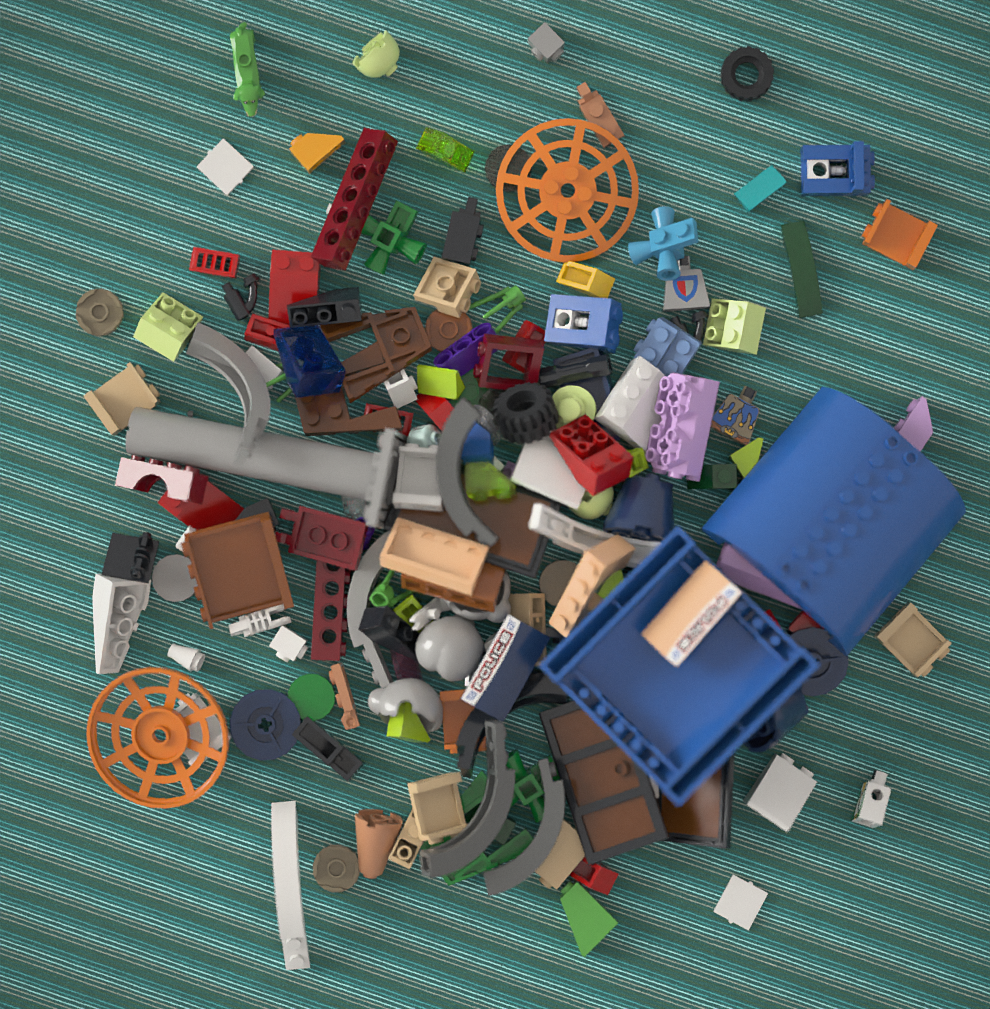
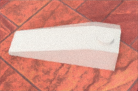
[92,574,151,674]

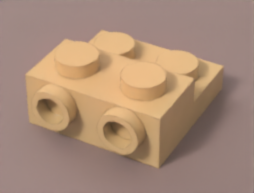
[413,257,481,318]

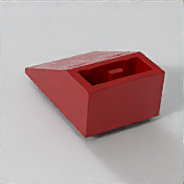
[549,414,633,496]

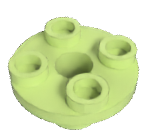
[552,386,597,429]

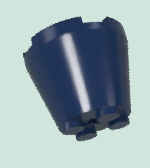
[603,474,674,542]
[742,685,809,753]

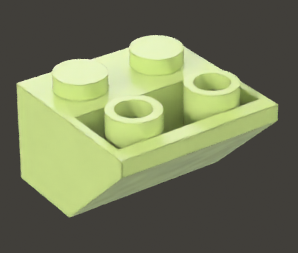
[133,293,203,362]
[703,299,766,355]

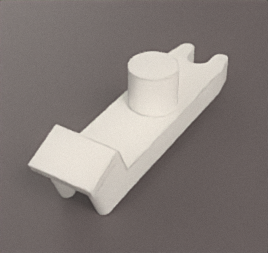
[410,597,450,630]

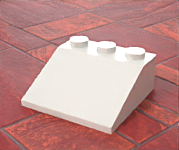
[594,356,665,454]
[511,430,585,510]

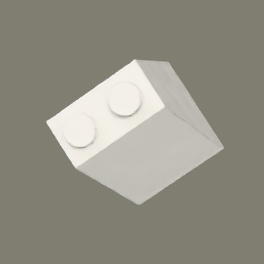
[743,753,817,832]

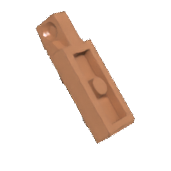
[577,82,624,148]
[329,662,360,730]

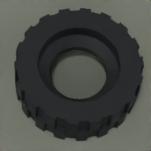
[720,46,774,102]

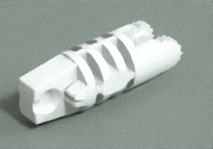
[228,604,292,637]

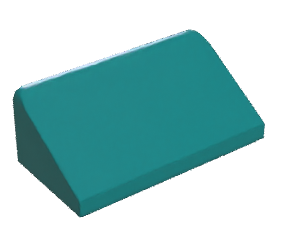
[734,165,787,213]

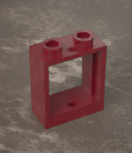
[473,334,544,390]

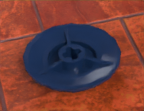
[789,627,849,696]
[230,689,301,761]

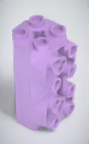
[645,372,720,481]
[716,542,801,609]

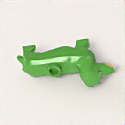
[230,22,265,117]

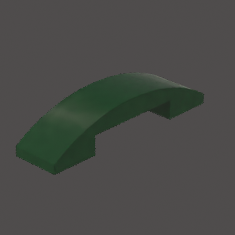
[780,220,823,319]

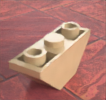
[388,808,424,870]

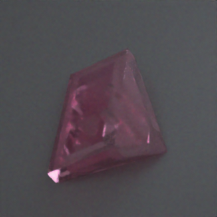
[390,650,423,681]

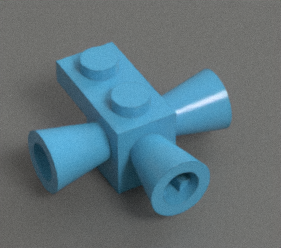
[628,206,698,281]

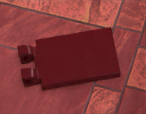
[275,506,369,571]

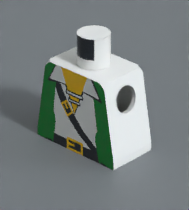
[851,770,891,828]

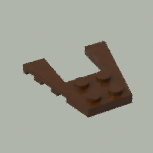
[319,307,432,403]
[293,342,403,436]

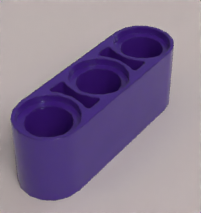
[433,323,499,377]

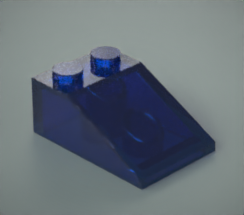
[273,325,346,398]

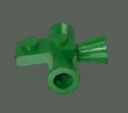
[361,200,427,275]
[506,749,560,823]

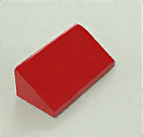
[244,313,297,355]
[502,320,546,374]

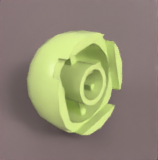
[352,30,400,78]
[568,487,614,520]

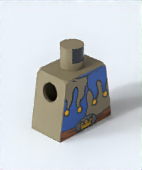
[711,386,760,446]

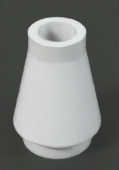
[167,643,205,672]

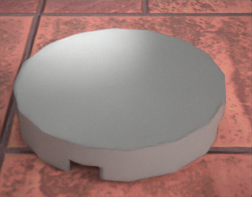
[152,554,198,602]

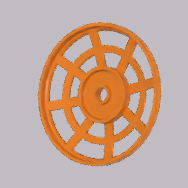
[496,118,639,262]
[87,667,229,808]

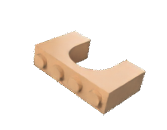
[549,534,636,637]

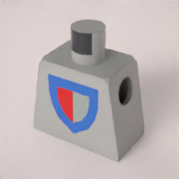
[663,256,710,312]

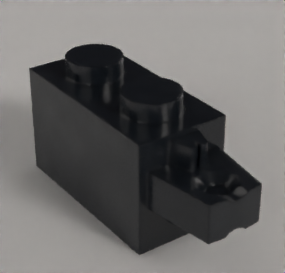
[442,197,484,266]

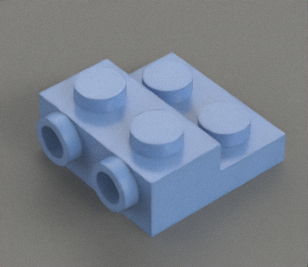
[634,317,702,377]

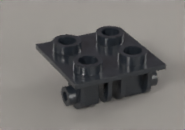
[101,532,159,584]

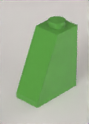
[560,880,618,957]

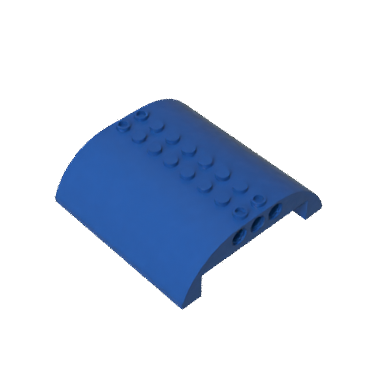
[701,387,966,656]
[538,526,819,806]

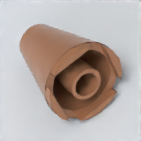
[355,809,403,879]

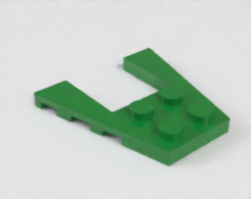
[420,770,534,886]

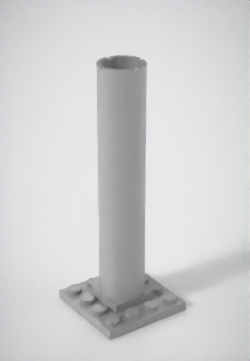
[125,407,407,530]

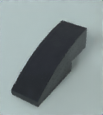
[292,716,365,781]

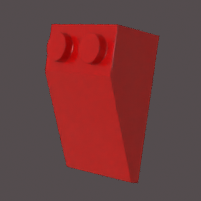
[268,249,321,327]
[157,465,244,530]

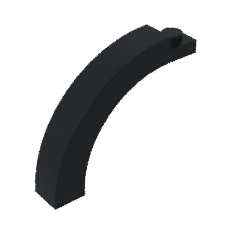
[456,672,569,779]

